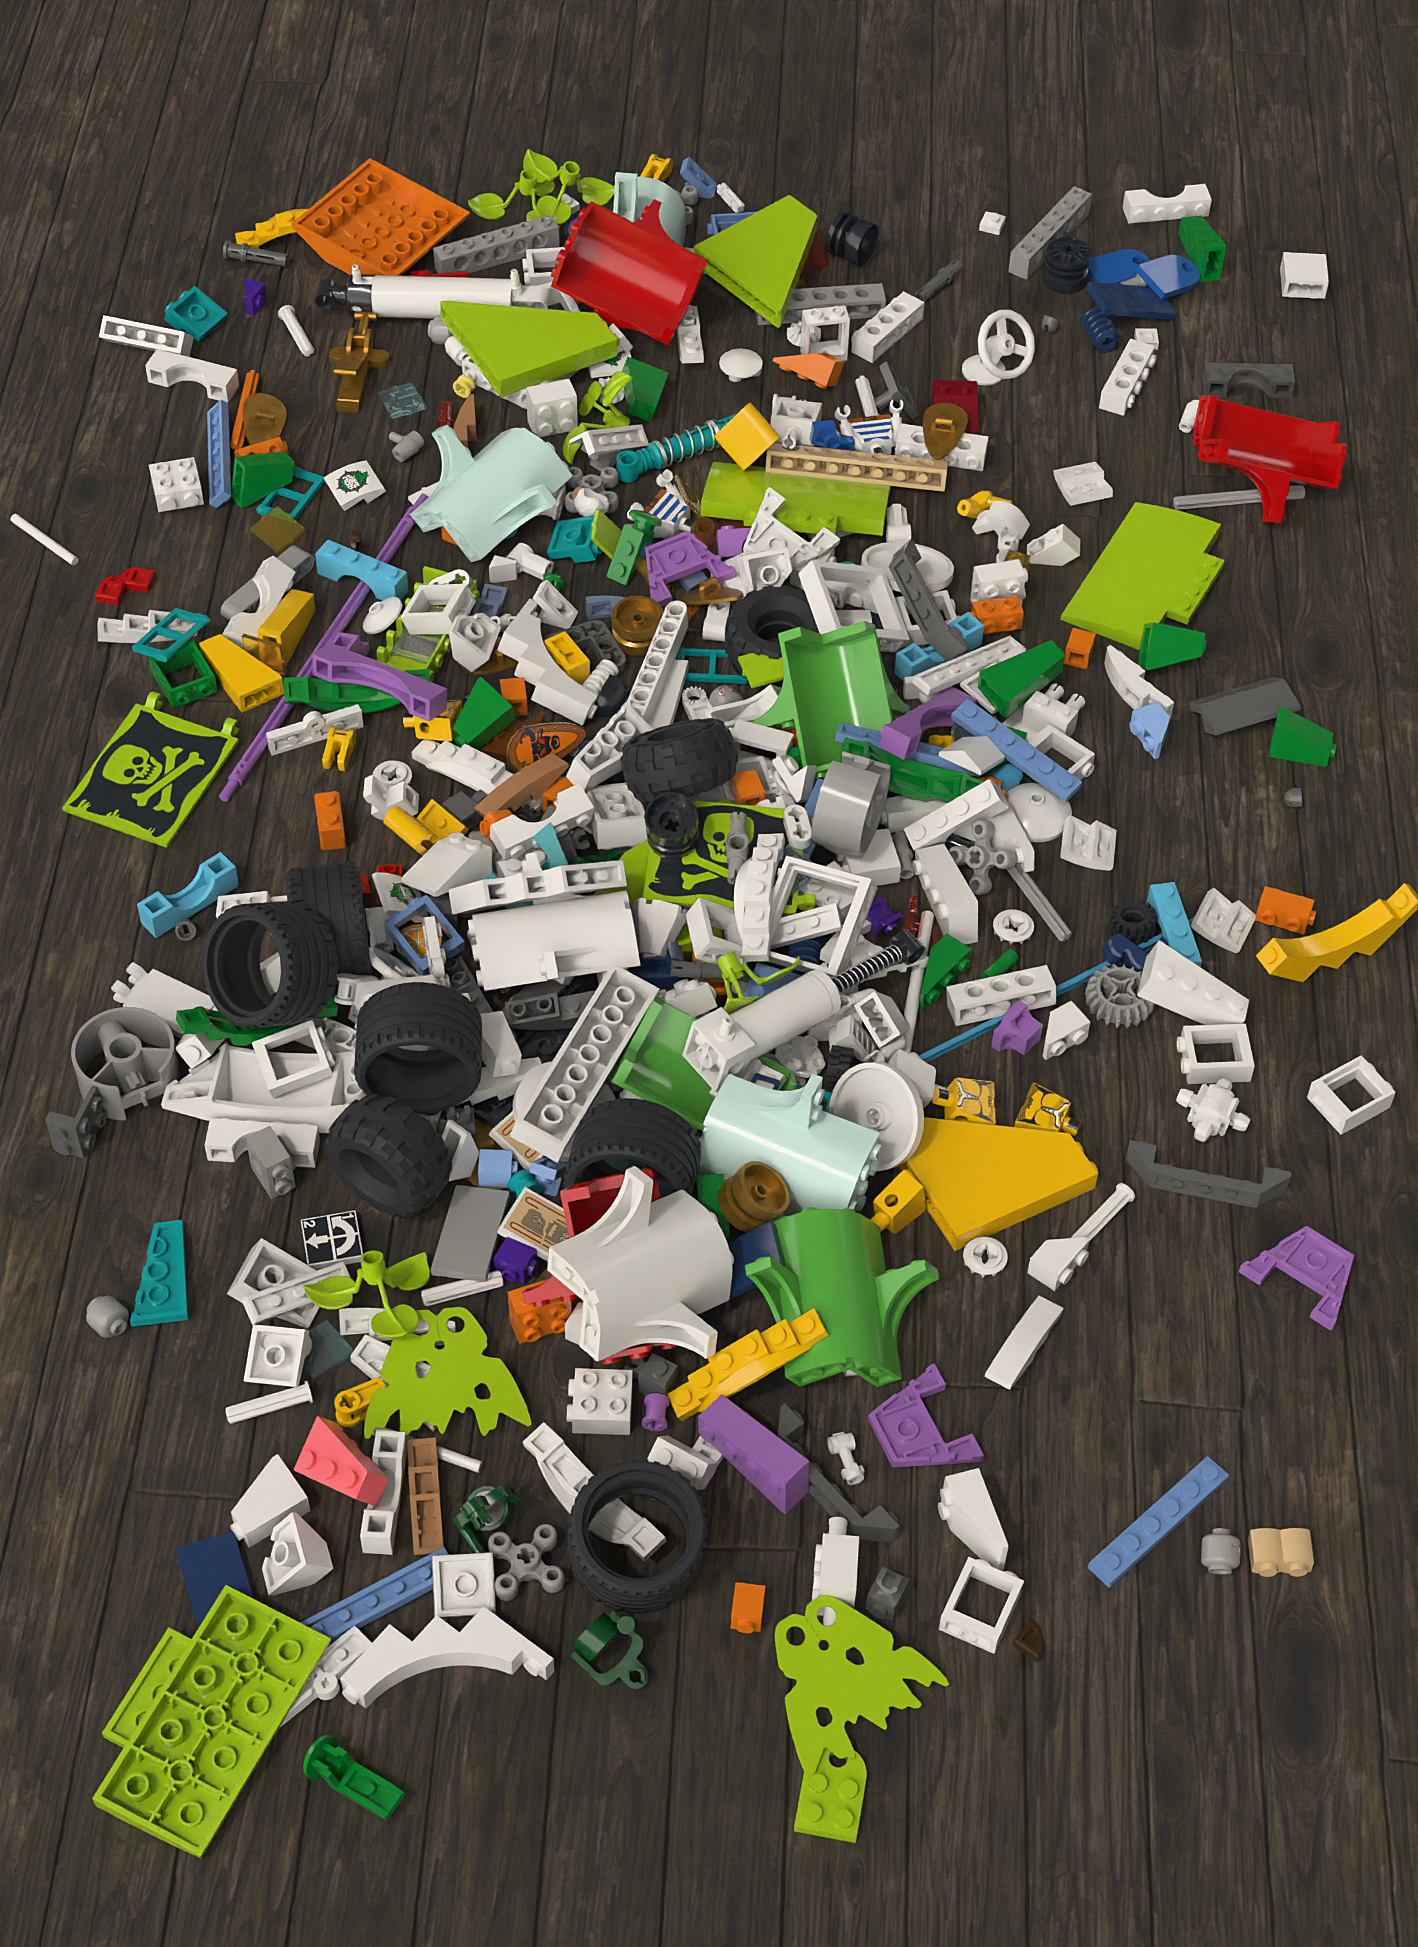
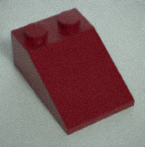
[931,380,978,435]

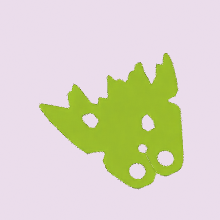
[364,1307,531,1439]
[775,1595,949,1779]

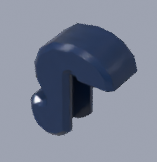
[1103,934,1169,972]
[628,941,685,987]

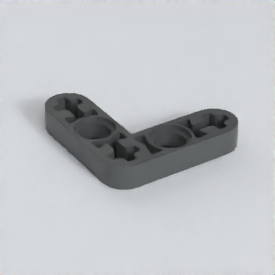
[543,620,626,674]

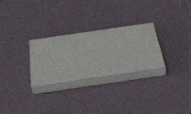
[431,1185,510,1282]

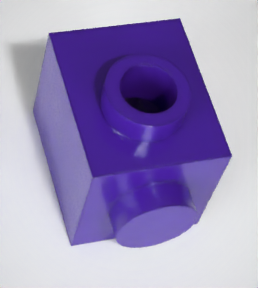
[494,1236,539,1285]

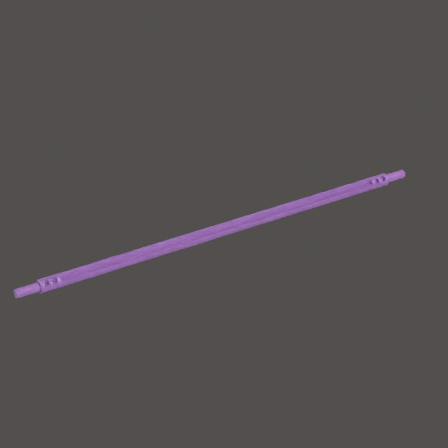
[219,493,429,802]

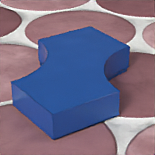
[810,420,855,451]

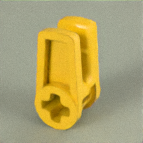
[640,154,673,183]
[322,726,356,772]
[334,1377,386,1427]

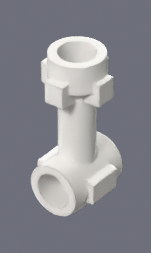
[827,1432,865,1485]

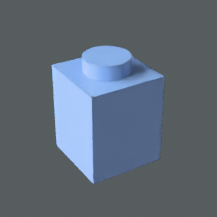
[478,1149,518,1188]

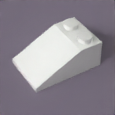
[585,783,647,850]
[401,833,492,897]
[227,1238,319,1328]
[938,1468,1008,1571]

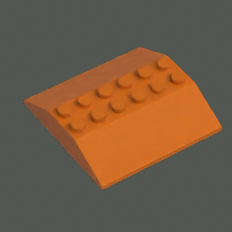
[291,158,470,276]

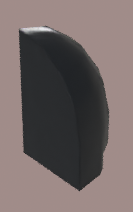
[595,674,631,718]

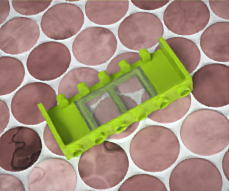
[373,566,480,682]

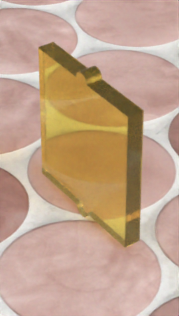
[673,474,707,522]
[250,506,305,553]
[242,633,286,675]

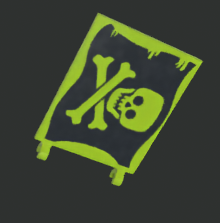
[62,691,239,848]
[643,800,816,916]

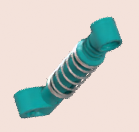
[616,413,738,482]

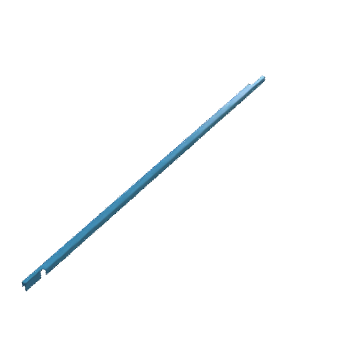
[919,917,1194,1062]

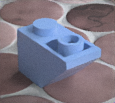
[1129,701,1170,759]

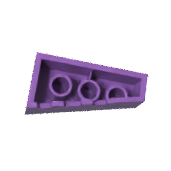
[698,1394,809,1515]

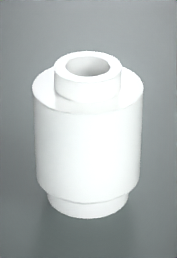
[445,336,468,366]

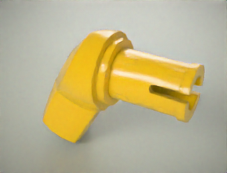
[957,491,1012,519]

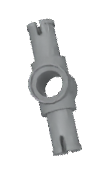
[726,812,749,884]

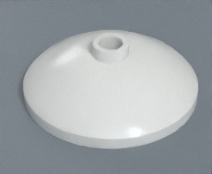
[1005,783,1072,842]

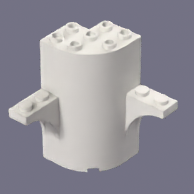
[468,852,640,991]
[547,1166,734,1362]

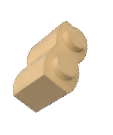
[1248,1528,1314,1577]

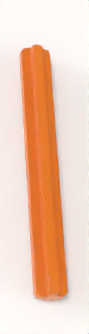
[230,370,260,451]

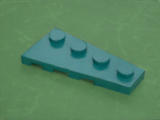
[130,1220,188,1327]

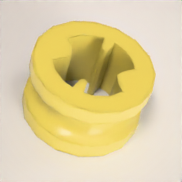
[453,375,475,398]

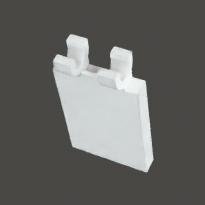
[111,962,215,1039]

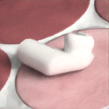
[490,614,516,632]

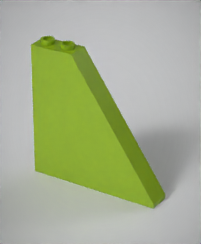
[694,195,817,328]
[440,301,619,397]

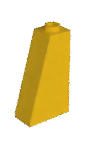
[258,589,316,669]
[199,634,284,713]

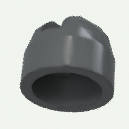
[1041,315,1060,333]
[1284,787,1302,808]
[175,918,196,941]

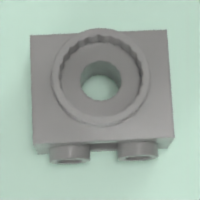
[246,1126,296,1199]

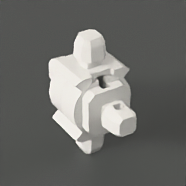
[1176,1078,1251,1142]

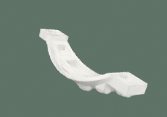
[412,739,543,813]
[734,833,785,962]
[523,1422,666,1561]

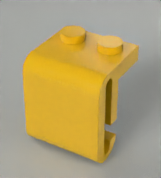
[714,402,781,471]
[383,799,469,855]

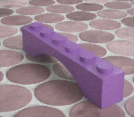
[312,643,447,721]
[879,687,978,760]

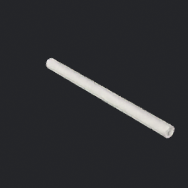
[902,911,934,1052]

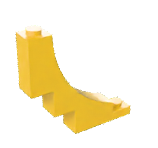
[1256,883,1418,982]

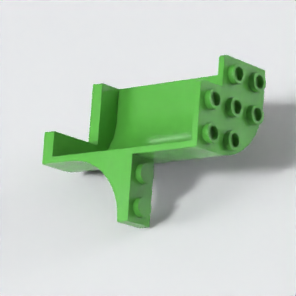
[751,621,910,781]
[612,996,798,1138]
[745,1207,939,1387]

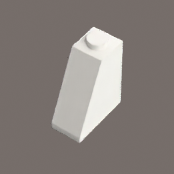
[230,1454,310,1547]

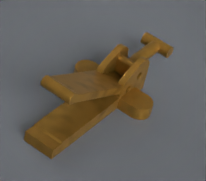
[329,311,390,413]

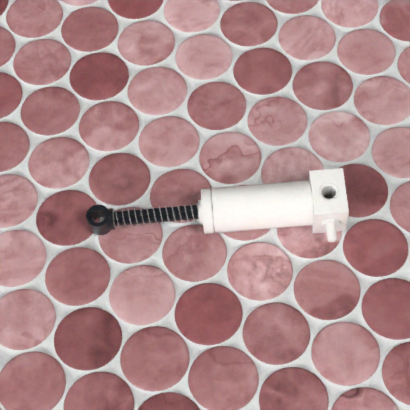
[682,929,925,1092]

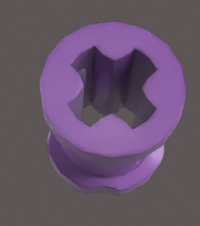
[642,1393,670,1431]

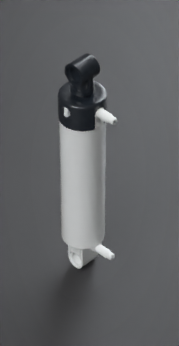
[315,265,550,319]

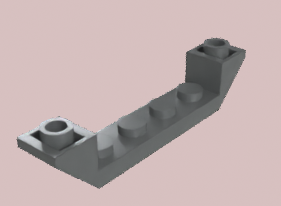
[888,539,968,661]
[1126,1140,1292,1208]
[778,1404,900,1543]

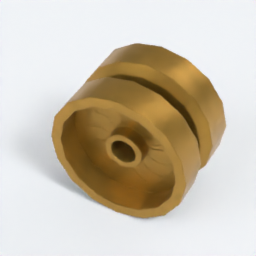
[612,596,663,656]
[718,1161,790,1233]

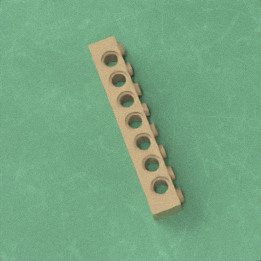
[765,442,948,491]

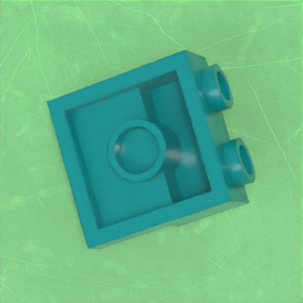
[164,286,228,342]
[547,516,602,563]

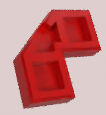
[95,567,156,605]

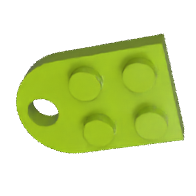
[794,1747,867,1843]

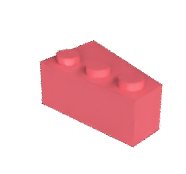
[294,1415,389,1507]

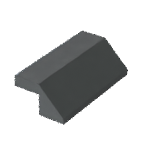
[1189,677,1301,735]

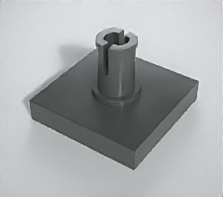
[873,361,920,419]

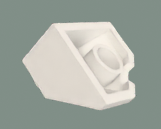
[737,547,792,593]
[449,613,501,672]
[262,1512,333,1596]

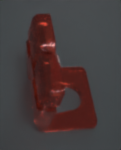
[802,233,829,271]
[904,896,940,954]

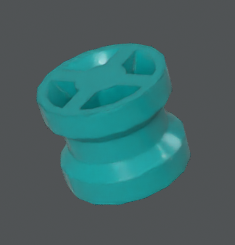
[507,1169,542,1198]

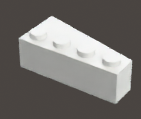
[566,702,653,792]
[912,844,978,945]
[1137,940,1249,1025]

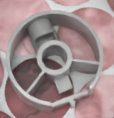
[811,751,891,857]
[71,1007,181,1120]

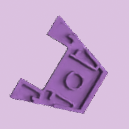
[645,531,737,607]
[1239,1226,1354,1331]
[868,1363,984,1468]

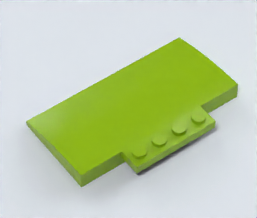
[701,462,890,536]
[1060,502,1225,650]
[92,1585,331,1858]

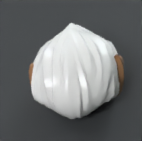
[572,486,610,517]

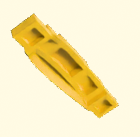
[235,209,308,249]
[667,1308,829,1421]

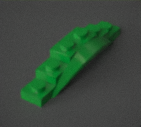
[283,669,430,714]
[839,737,985,803]
[176,997,338,1046]

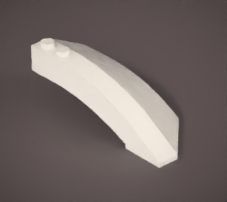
[161,1042,366,1133]

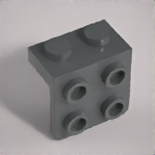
[45,1086,107,1158]

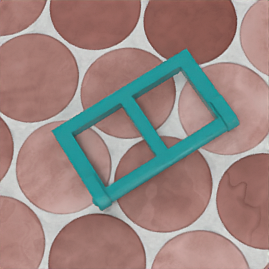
[256,466,325,524]
[132,608,210,662]
[677,647,747,684]

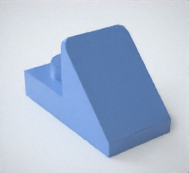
[680,157,717,198]
[529,1156,568,1196]

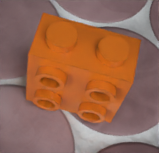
[508,1279,571,1344]

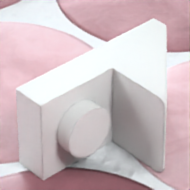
[532,580,578,629]
[772,756,816,803]

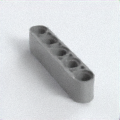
[220,545,315,620]

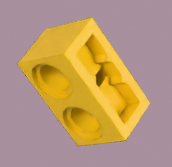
[545,631,590,685]

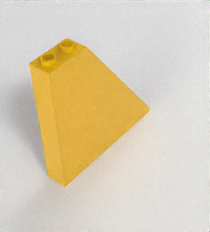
[898,1117,1098,1251]

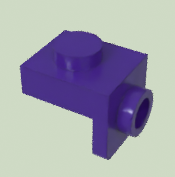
[244,278,267,316]
[866,896,903,936]

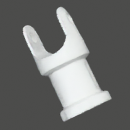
[996,526,1019,563]

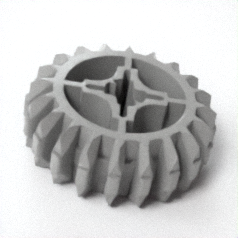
[1085,963,1155,1028]

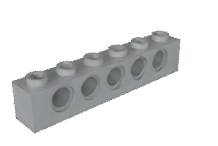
[1008,186,1092,280]
[433,215,559,274]
[755,283,886,325]

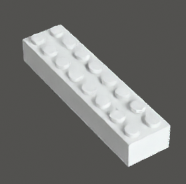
[510,964,659,1163]

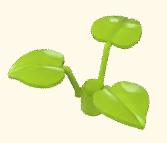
[523,149,615,225]
[468,169,561,228]
[563,371,633,464]
[716,951,800,1014]
[304,1251,430,1337]

